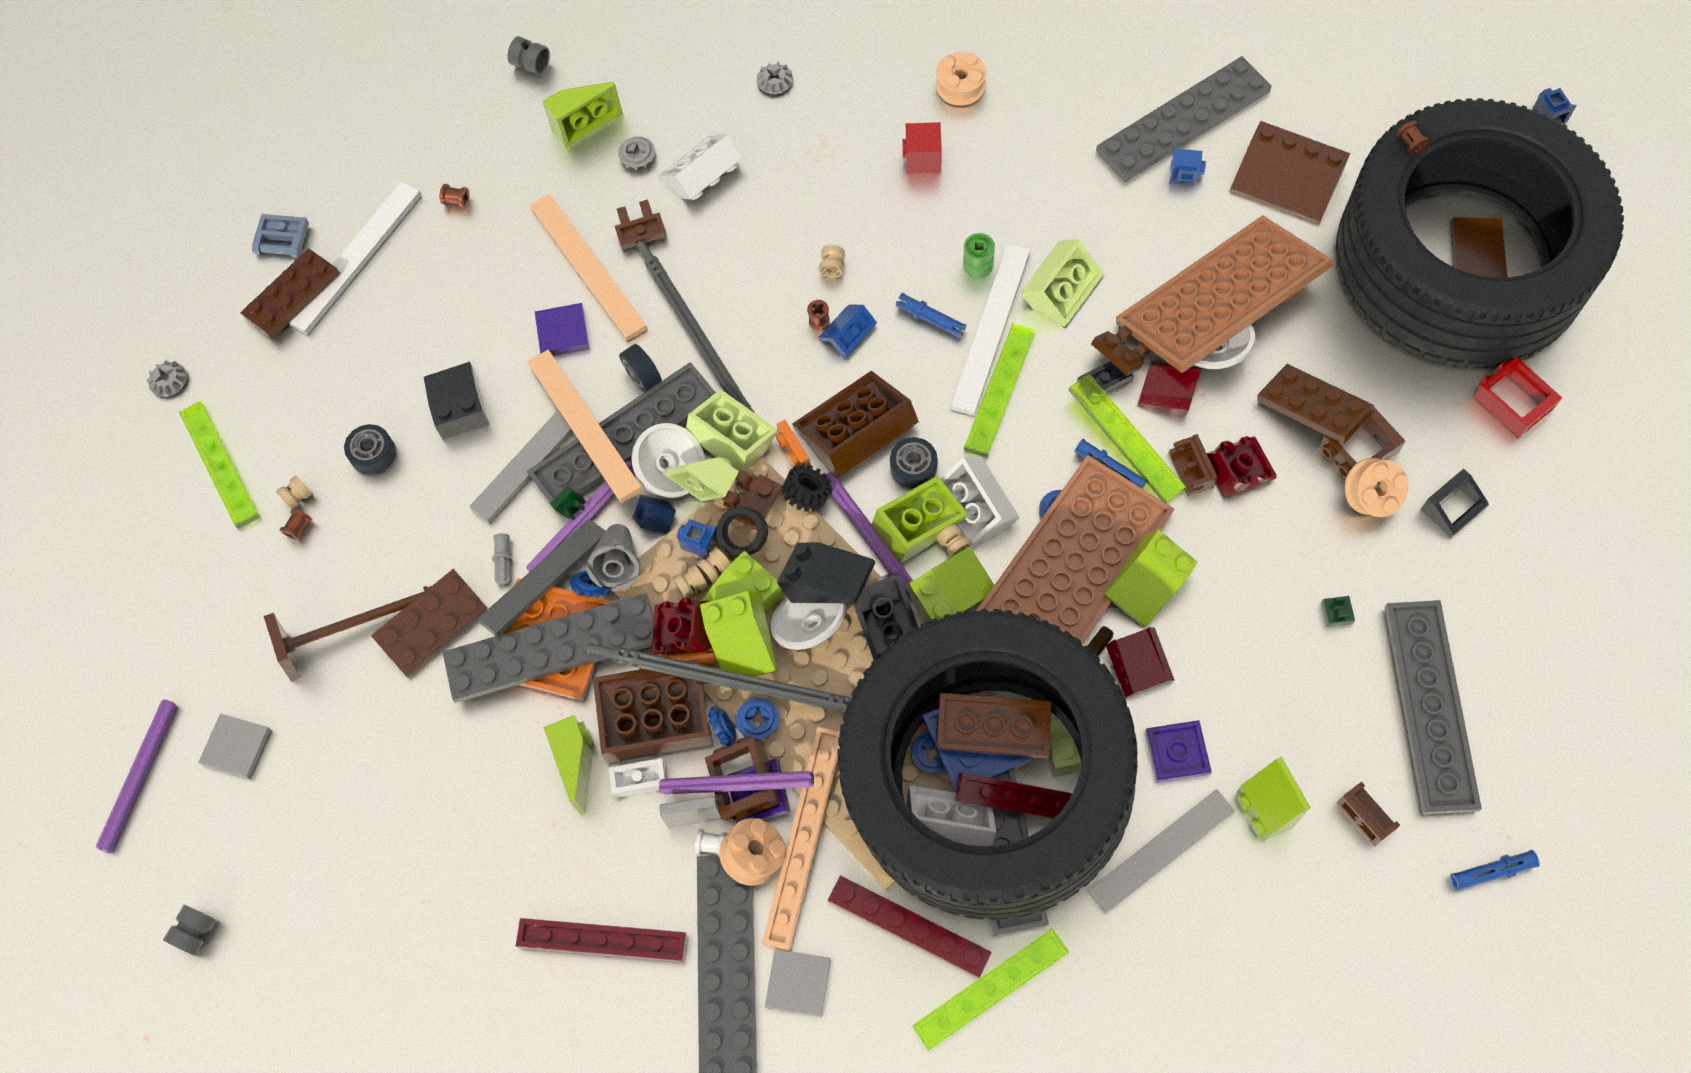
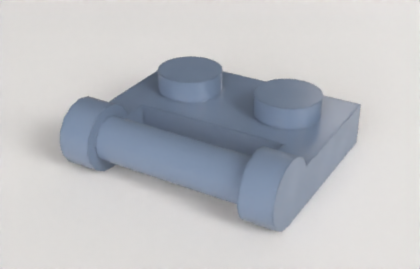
[252,214,309,258]

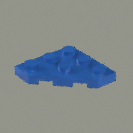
[922,708,1032,793]

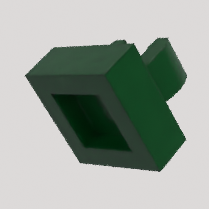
[550,486,586,520]
[1321,596,1355,627]

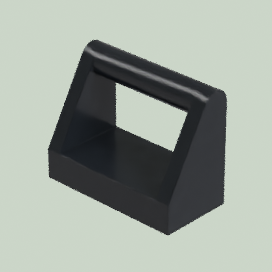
[1420,468,1489,537]

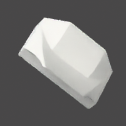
[609,755,666,797]

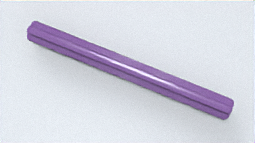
[526,460,634,572]
[826,472,913,594]
[96,699,176,853]
[659,771,814,795]

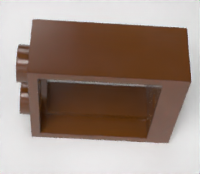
[1319,407,1406,478]
[705,737,781,823]

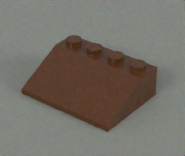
[1230,121,1351,224]
[792,370,919,477]
[593,659,713,763]

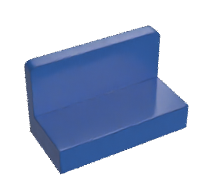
[819,304,877,356]

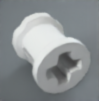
[695,829,727,857]

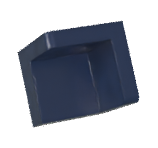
[632,495,676,533]

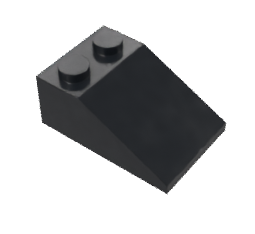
[424,361,490,440]
[777,542,876,603]
[852,571,919,660]

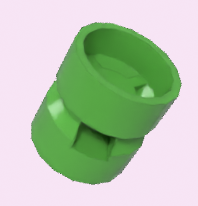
[963,233,995,278]

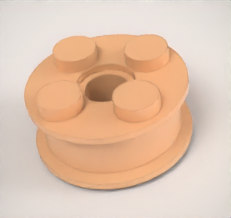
[936,52,987,106]
[1345,458,1408,517]
[719,818,786,886]

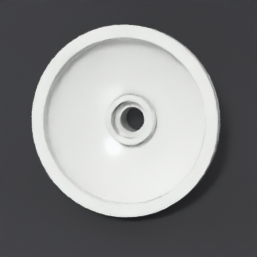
[1194,325,1255,369]
[632,423,705,498]
[770,598,846,650]

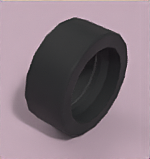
[716,507,768,556]

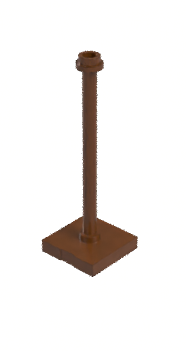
[263,585,431,681]

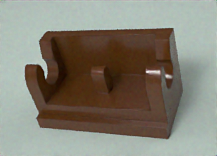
[1168,434,1218,496]
[1336,781,1400,846]

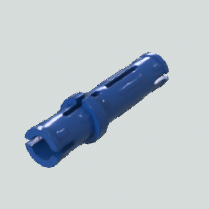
[896,292,967,339]
[1074,438,1147,488]
[1450,850,1540,891]

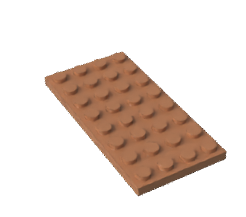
[1115,215,1333,373]
[976,455,1175,645]

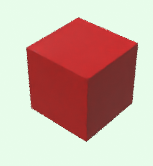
[902,122,942,173]

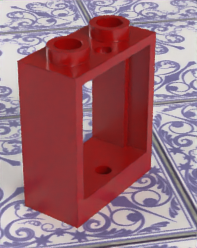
[1474,357,1563,438]

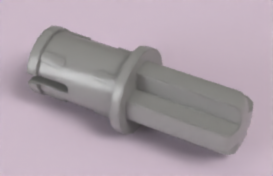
[492,533,512,585]

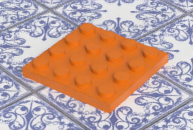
[501,578,614,701]

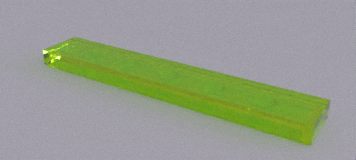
[964,323,1036,458]
[1069,373,1186,503]
[179,400,260,529]
[912,928,1069,1051]

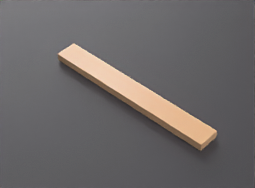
[530,194,647,341]
[527,350,643,504]
[762,726,840,951]

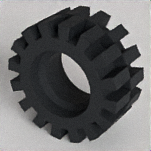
[782,464,832,512]

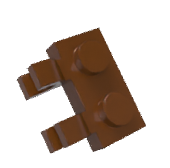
[615,199,667,250]
[1091,326,1150,375]
[722,469,782,530]

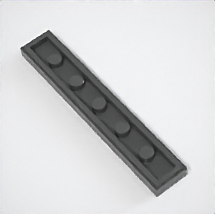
[478,519,605,638]

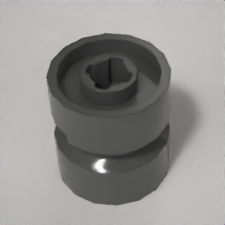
[507,36,550,75]
[163,904,217,956]

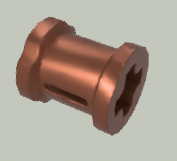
[1396,121,1430,156]
[439,184,470,208]
[807,300,830,330]
[279,508,313,541]

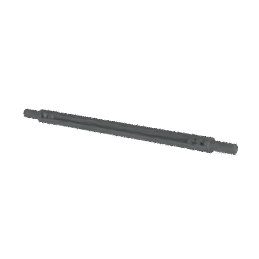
[636,241,755,413]
[586,643,852,712]

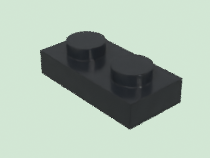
[1077,361,1133,401]

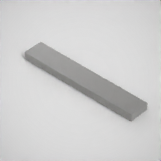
[469,410,573,524]
[1089,789,1235,913]

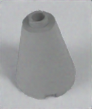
[587,524,640,590]

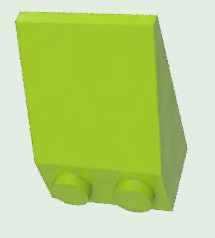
[542,82,623,147]
[872,476,968,563]
[1104,529,1198,627]
[905,546,994,623]
[701,551,784,613]
[700,591,778,676]
[543,715,594,815]
[1236,756,1311,841]

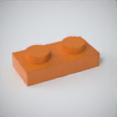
[776,420,811,468]

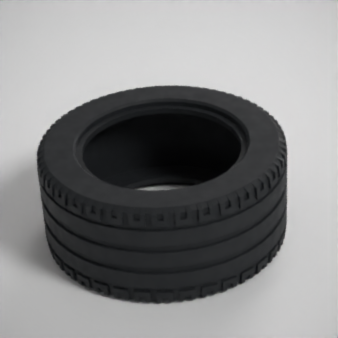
[1335,98,1624,369]
[837,609,1138,920]

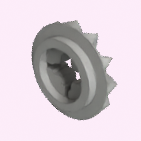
[757,62,793,94]
[618,137,656,170]
[146,360,187,397]

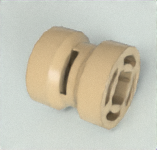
[819,245,845,278]
[276,475,313,509]
[936,524,972,558]
[695,548,731,584]
[672,565,708,598]

